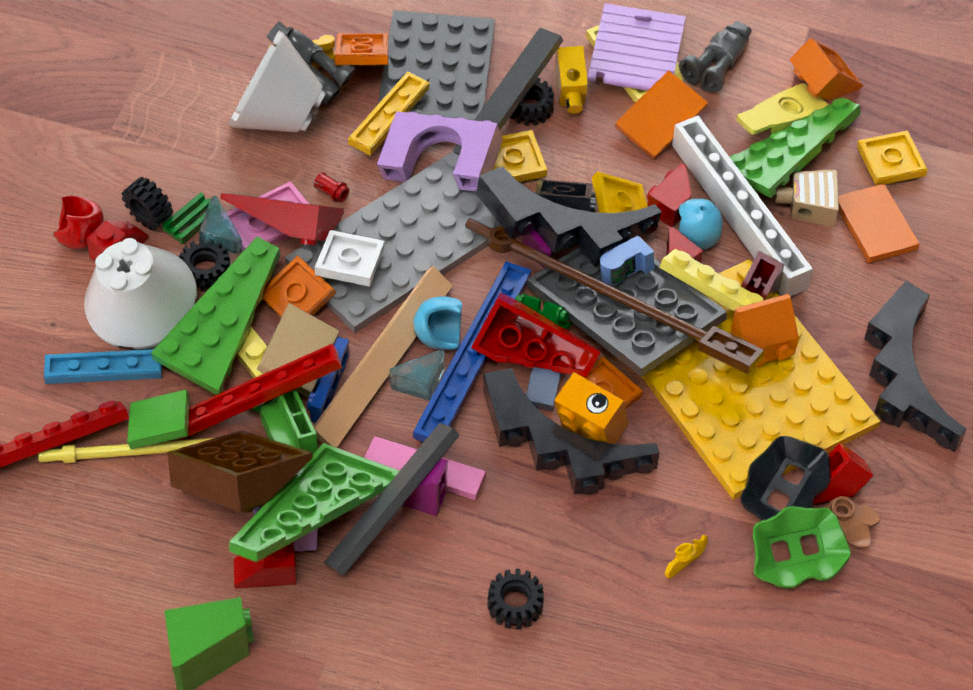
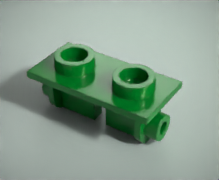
[515,294,572,329]

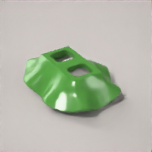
[753,506,850,589]

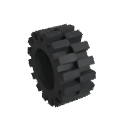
[510,78,554,126]
[121,177,173,230]
[179,239,230,292]
[487,568,544,630]

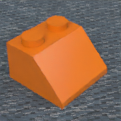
[789,37,864,101]
[730,294,799,367]

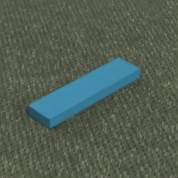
[44,349,162,384]

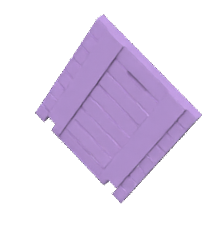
[587,3,686,91]

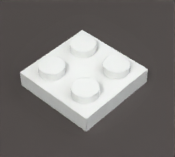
[315,230,384,286]

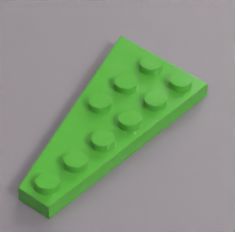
[730,98,861,198]
[151,237,281,395]
[229,443,399,562]

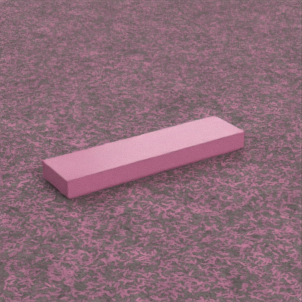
[364,436,486,501]

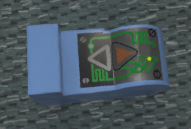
[600,236,655,285]

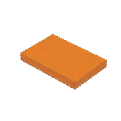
[335,33,388,65]
[615,70,708,160]
[838,184,920,263]

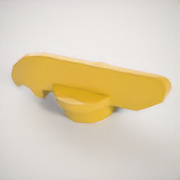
[664,535,708,579]

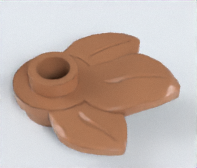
[827,496,881,549]

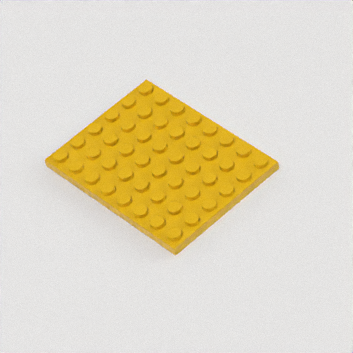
[642,259,880,500]

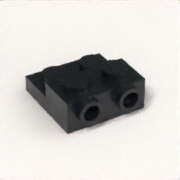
[535,179,596,212]

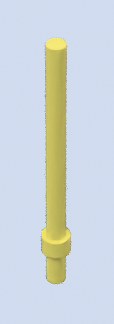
[39,438,213,464]

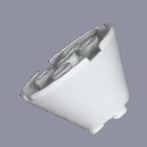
[228,31,325,133]
[84,238,197,350]

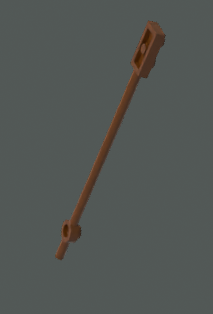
[465,218,764,374]

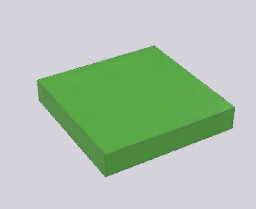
[127,389,190,449]

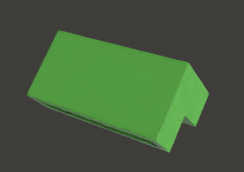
[260,389,317,453]

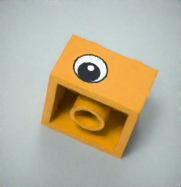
[554,373,629,444]

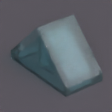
[199,196,242,255]
[390,349,445,401]

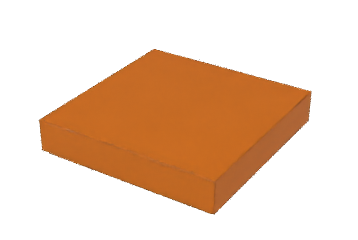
[262,255,336,318]
[561,356,643,409]

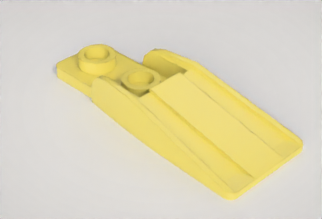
[736,83,829,135]

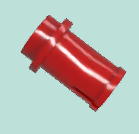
[314,172,349,202]

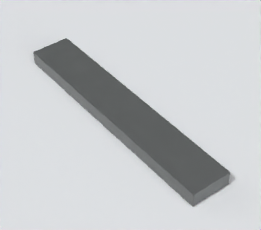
[453,28,563,155]
[323,423,460,576]

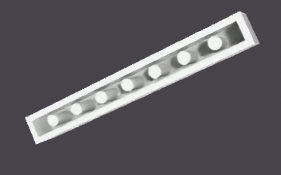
[672,116,813,297]

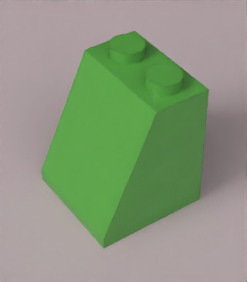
[164,597,254,690]

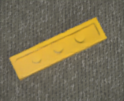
[348,71,430,156]

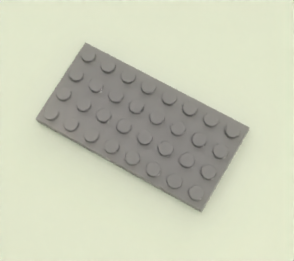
[285,151,501,333]

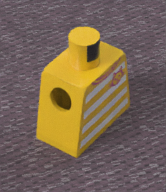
[554,46,588,114]

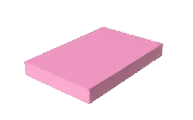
[220,181,309,251]

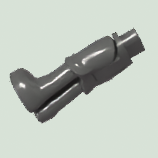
[266,21,356,107]
[679,21,752,92]

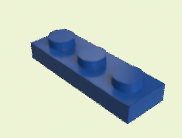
[307,337,350,423]

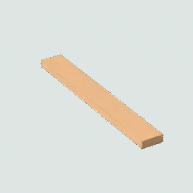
[313,266,453,448]

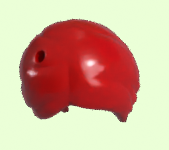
[53,195,104,250]

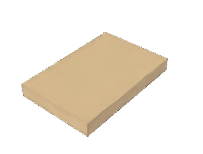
[256,303,339,397]

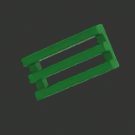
[162,192,221,244]

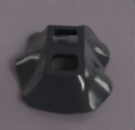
[740,436,831,521]

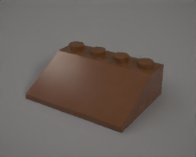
[167,430,313,513]

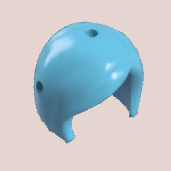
[679,199,723,251]
[413,296,463,350]

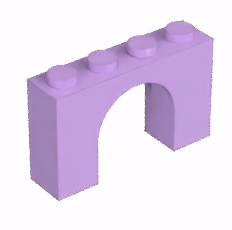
[377,111,503,192]

